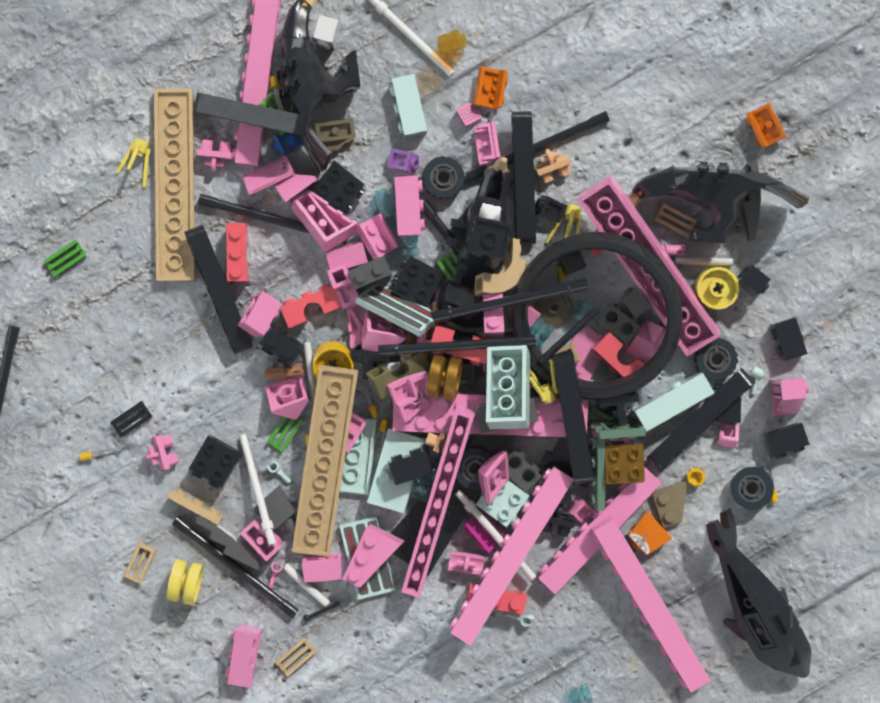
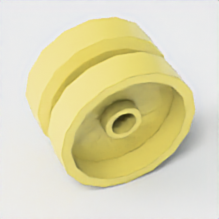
[693,267,740,310]
[167,559,204,606]

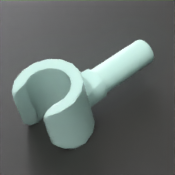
[750,366,763,394]
[268,461,291,484]
[506,612,534,627]

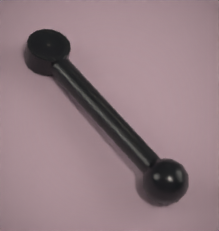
[303,601,340,622]

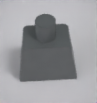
[251,484,297,532]

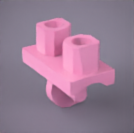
[197,140,234,172]
[144,435,178,470]
[448,550,485,575]

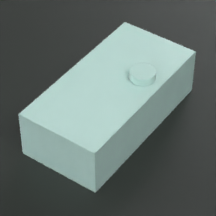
[486,345,530,429]
[631,372,714,432]
[367,428,425,513]

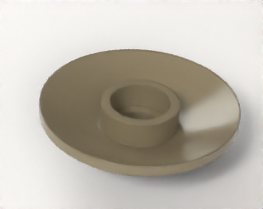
[535,294,573,327]

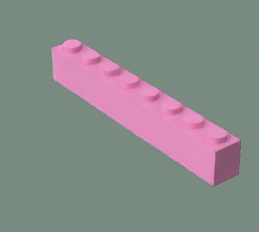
[538,467,661,594]

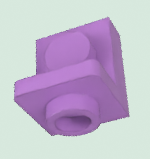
[387,148,419,174]

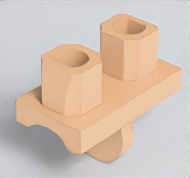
[534,149,571,183]
[425,433,447,454]

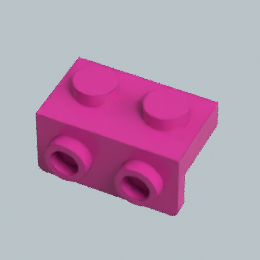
[464,509,505,553]

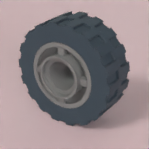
[422,156,465,199]
[694,337,738,380]
[456,446,492,490]
[731,467,774,510]

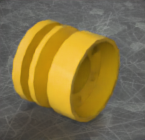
[313,341,353,379]

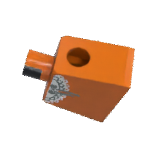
[627,510,672,555]

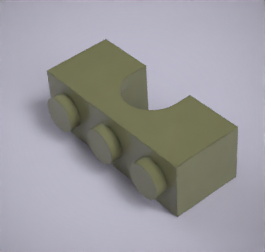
[366,353,430,399]

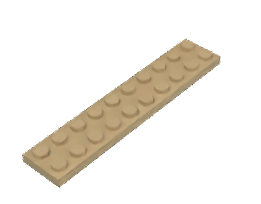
[154,88,196,281]
[292,365,358,557]

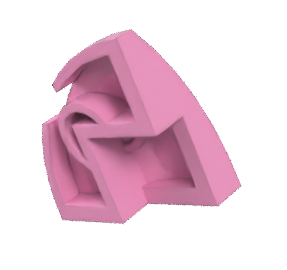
[387,371,428,422]

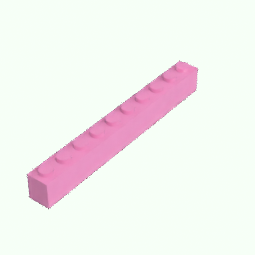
[232,0,281,167]
[401,406,476,598]
[449,467,574,646]
[591,516,711,693]

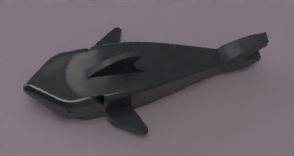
[706,508,812,678]

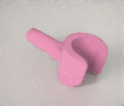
[268,561,283,588]

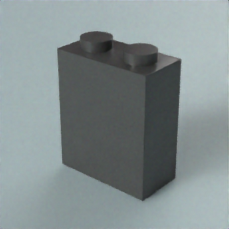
[348,256,393,291]

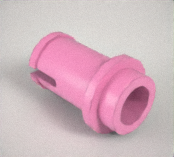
[661,243,685,257]

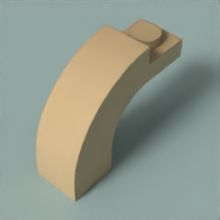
[475,238,526,296]

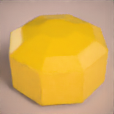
[686,468,706,487]

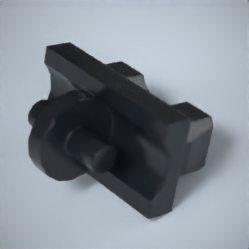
[542,504,575,537]

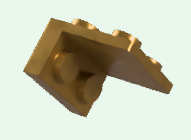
[605,443,645,484]

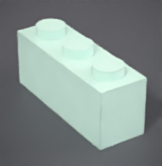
[389,74,427,138]

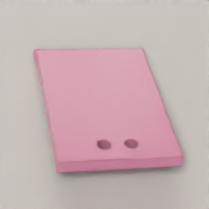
[242,155,294,195]
[565,325,603,381]

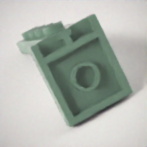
[590,419,646,511]

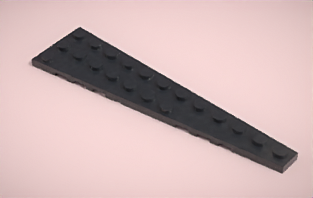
[390,379,546,576]

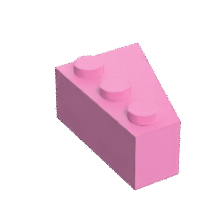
[394,176,425,237]
[292,189,358,252]
[770,377,809,417]
[343,524,404,588]
[225,624,262,688]

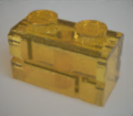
[437,30,467,61]

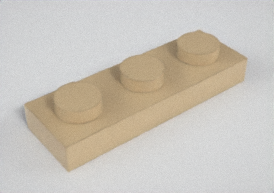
[167,488,224,525]

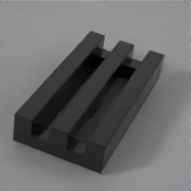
[110,401,153,438]

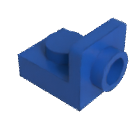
[272,133,303,156]

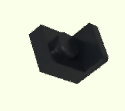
[535,195,567,223]

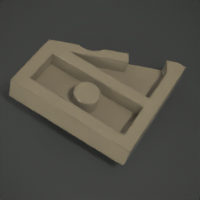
[315,118,356,154]
[652,480,688,528]

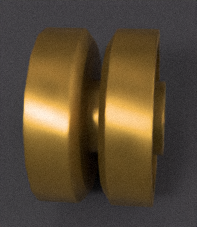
[427,355,463,401]

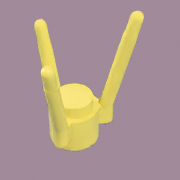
[116,138,151,188]
[545,204,583,244]
[529,359,559,404]

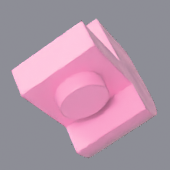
[327,264,359,309]

